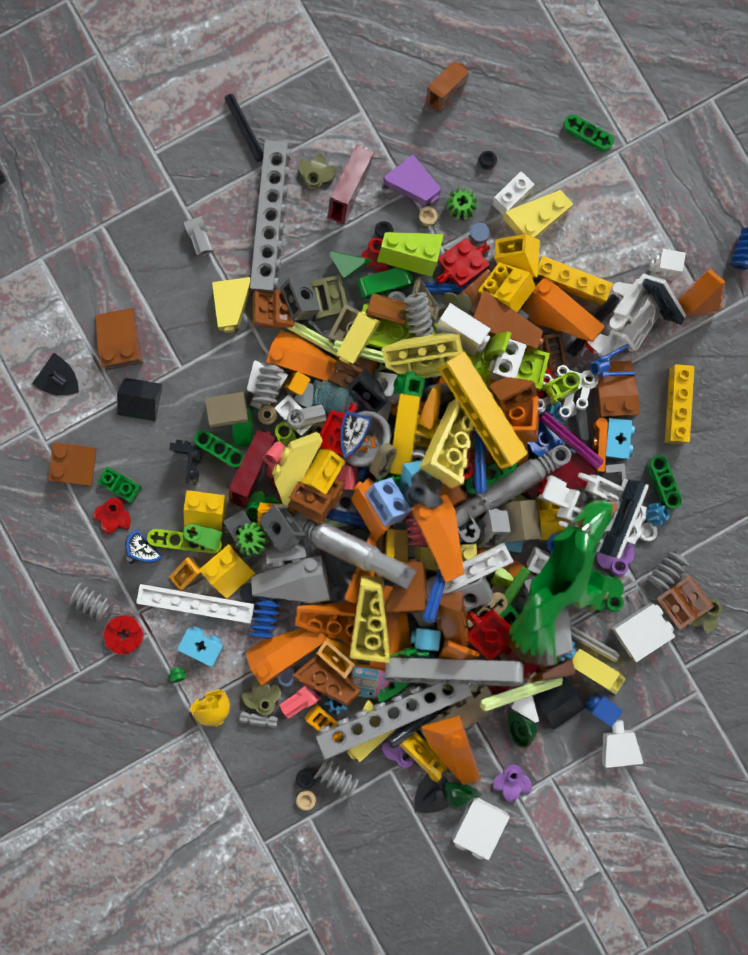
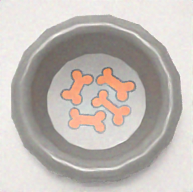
[341,411,391,467]

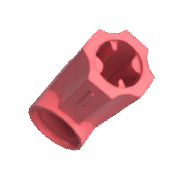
[263,442,286,478]
[279,685,321,719]

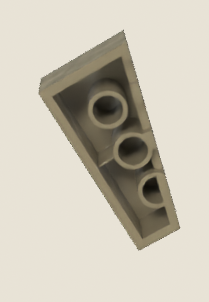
[420,685,495,736]

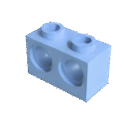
[365,478,412,527]

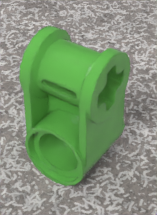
[183,524,223,551]

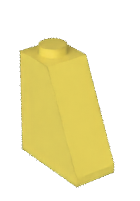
[212,277,251,333]
[336,311,381,365]
[572,649,626,695]
[347,699,395,762]

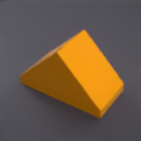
[169,557,202,591]
[316,638,357,679]

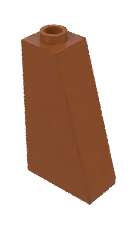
[473,290,544,354]

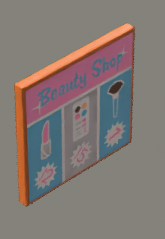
[350,663,390,702]

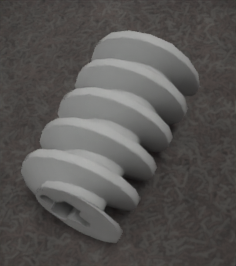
[403,292,434,337]
[252,363,284,405]
[647,551,690,592]
[69,583,114,622]
[314,760,359,800]

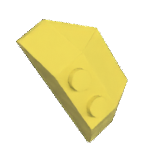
[382,333,463,378]
[272,432,322,508]

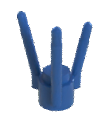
[590,344,636,378]

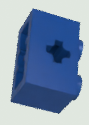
[585,693,623,727]

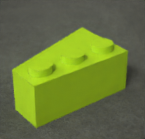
[377,232,444,277]

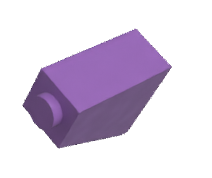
[383,155,441,207]

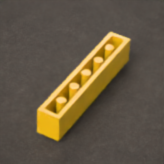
[437,351,528,470]

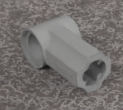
[184,216,213,257]
[286,404,326,430]

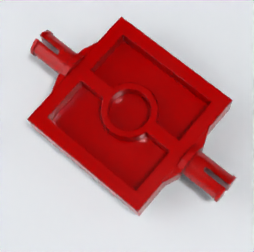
[436,238,490,289]
[319,403,358,459]
[466,608,512,661]

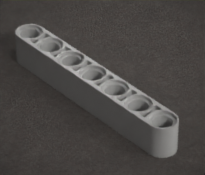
[385,658,523,686]

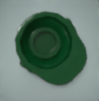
[507,712,537,748]
[444,782,481,809]

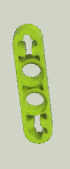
[147,529,223,554]

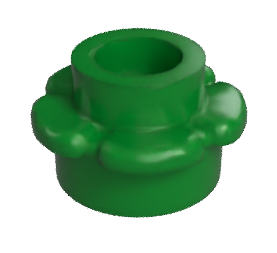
[167,667,186,683]

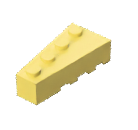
[419,399,473,488]
[350,575,390,663]

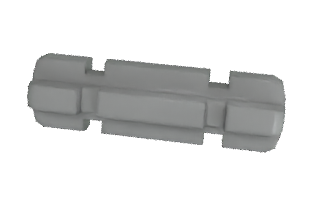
[239,712,278,728]

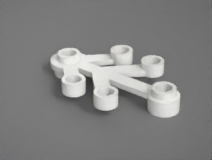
[538,365,599,419]

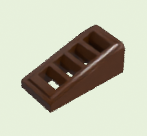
[541,332,568,373]
[532,659,575,682]

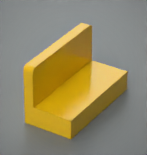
[301,449,345,494]
[385,529,408,563]

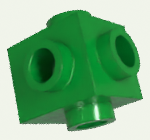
[393,371,425,397]

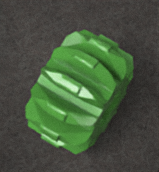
[446,187,478,220]
[235,522,269,556]

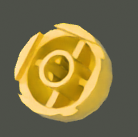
[190,689,230,727]

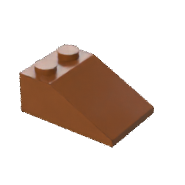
[95,308,144,370]
[595,360,640,419]

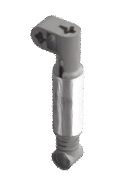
[454,445,571,542]
[293,511,417,589]

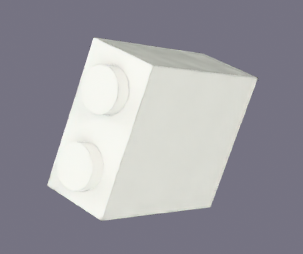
[435,303,490,357]
[611,603,675,662]
[452,798,510,860]

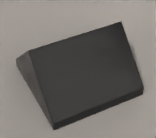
[117,378,163,421]
[533,677,586,729]

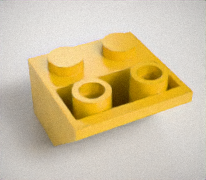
[494,234,540,278]
[478,262,536,312]
[535,497,576,540]

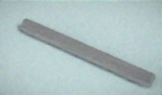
[516,597,620,662]

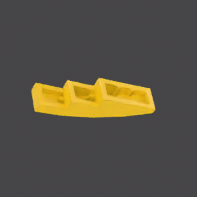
[390,394,421,475]

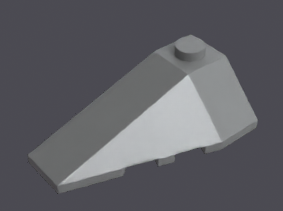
[251,556,330,604]
[523,577,573,657]

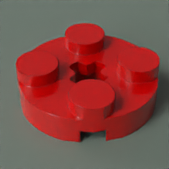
[104,615,144,654]

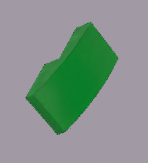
[97,466,142,503]
[377,682,410,702]

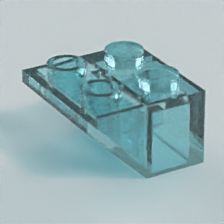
[312,380,361,414]

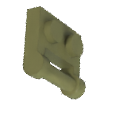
[310,275,347,320]

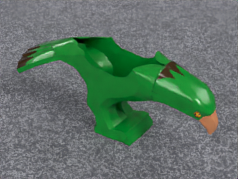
[505,500,618,666]

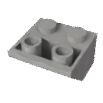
[265,537,308,567]

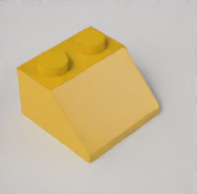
[184,490,228,534]
[199,544,256,599]

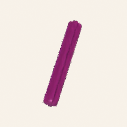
[540,412,604,468]

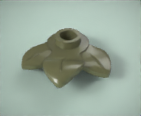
[299,154,336,190]
[438,293,472,317]
[689,599,722,633]
[242,678,281,716]

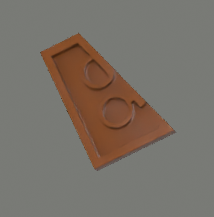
[292,654,361,706]

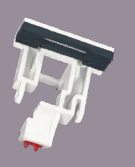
[585,274,686,361]
[537,473,649,559]

